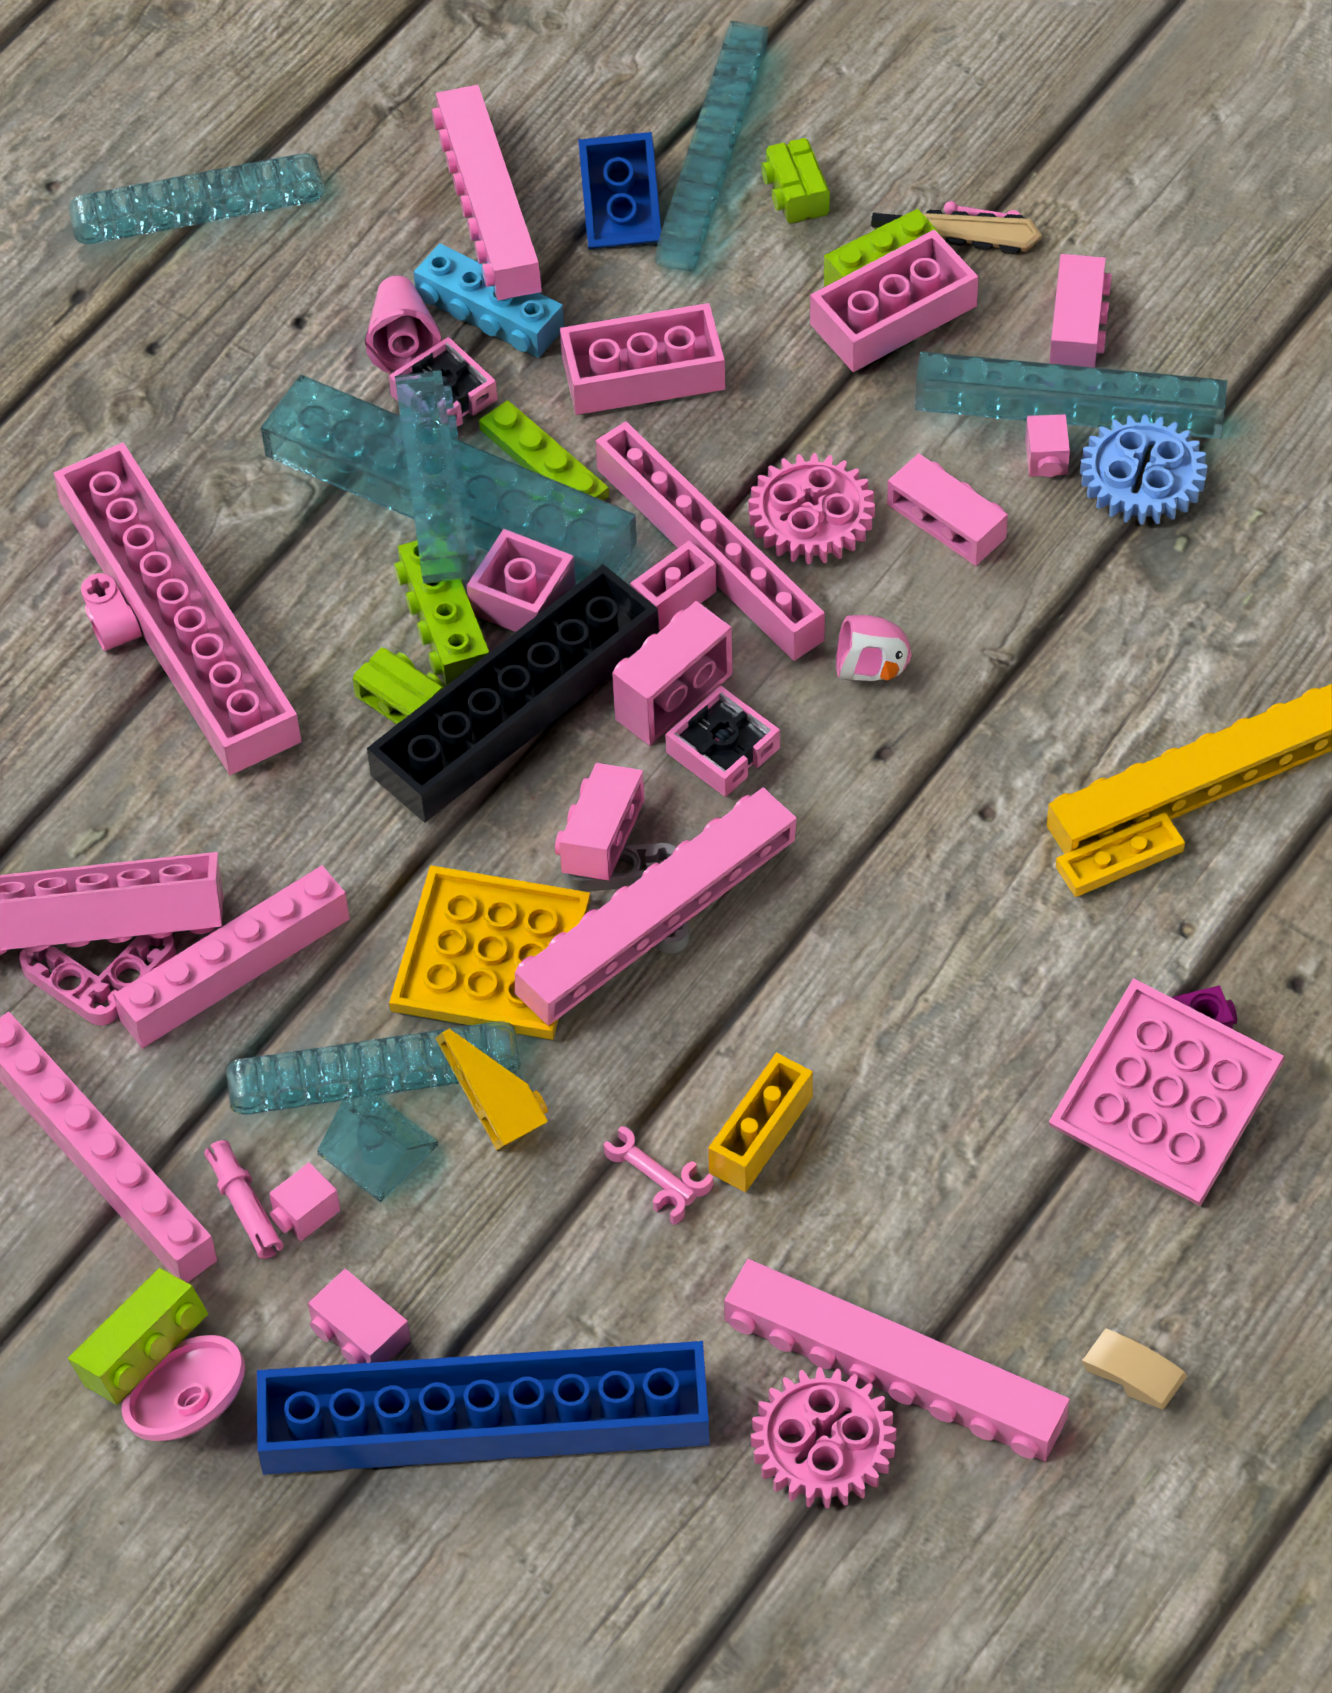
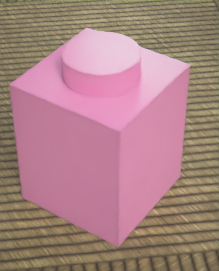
[1025,414,1070,477]
[269,1162,341,1241]

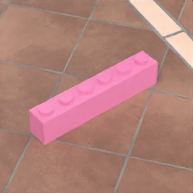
[113,865,350,1049]

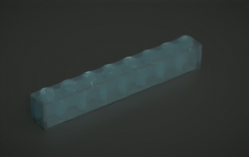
[915,352,1228,439]

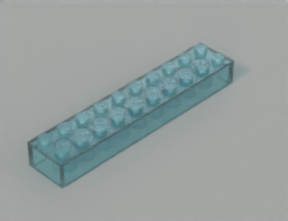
[261,374,637,585]

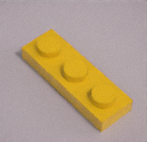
[1056,812,1185,898]

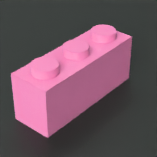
[1049,254,1112,369]
[887,453,1008,566]
[555,763,645,881]

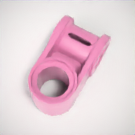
[81,573,142,652]

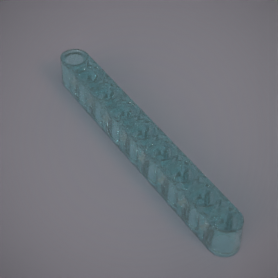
[656,21,768,272]

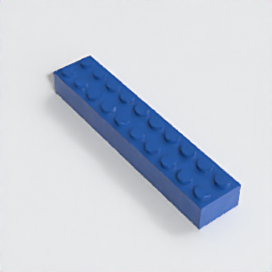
[257,1341,710,1475]

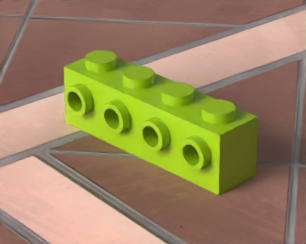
[394,533,489,687]

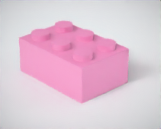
[612,601,733,746]

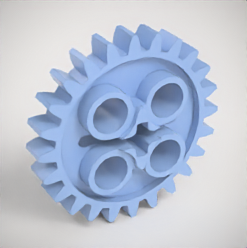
[1080,415,1207,525]

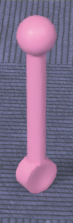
[944,201,1020,217]

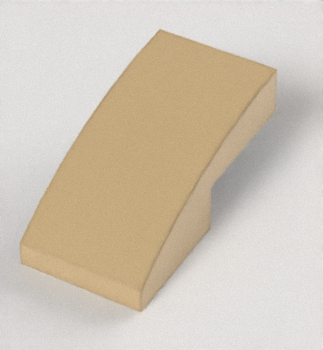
[1082,1328,1187,1410]

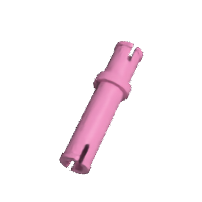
[204,1140,284,1259]

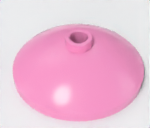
[122,1335,245,1441]

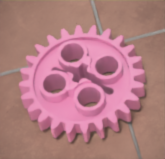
[748,453,875,564]
[751,1367,896,1508]

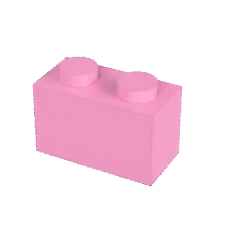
[630,540,717,632]
[308,1269,411,1364]

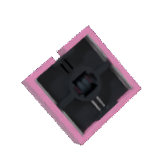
[388,337,498,439]
[665,685,780,797]

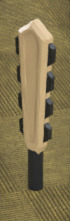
[871,210,1042,254]

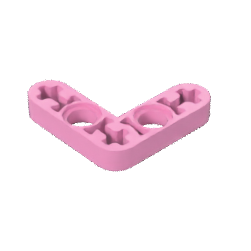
[19,935,176,1026]

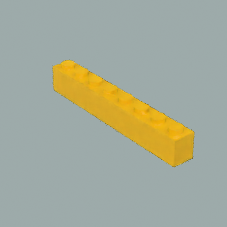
[1047,684,1332,854]

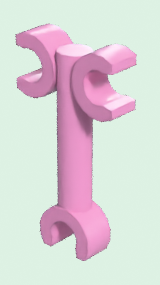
[603,1126,714,1225]

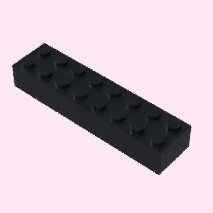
[367,564,659,823]

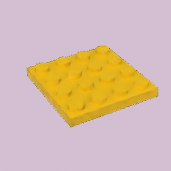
[389,865,591,1040]

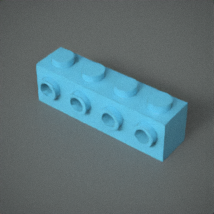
[414,243,564,358]

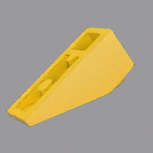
[435,1028,548,1151]

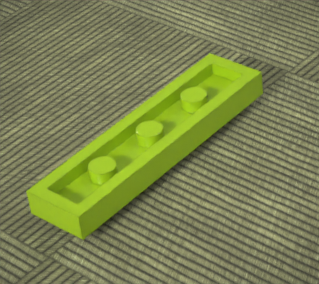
[479,400,609,518]

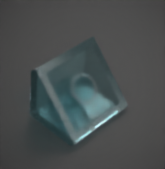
[317,1094,438,1202]

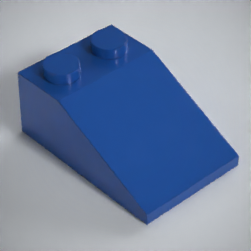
[578,132,662,249]

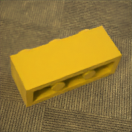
[708,1052,813,1193]

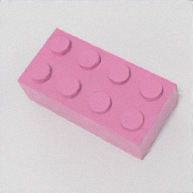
[810,229,978,372]
[560,303,725,415]

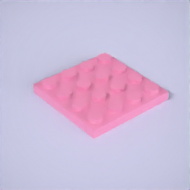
[1049,978,1285,1206]

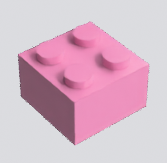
[466,529,576,632]

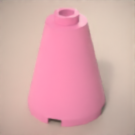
[365,276,441,373]

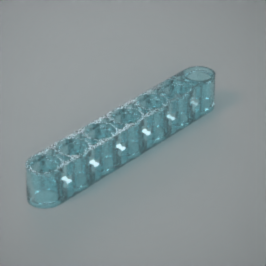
[68,153,325,244]
[226,1021,521,1115]

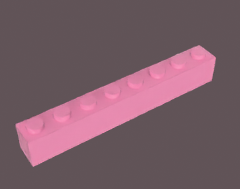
[432,85,542,301]
[596,421,825,661]
[515,787,797,1026]
[0,1011,217,1283]
[724,1259,1070,1462]

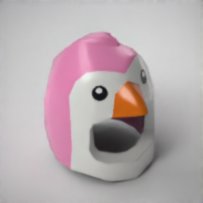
[836,615,912,681]

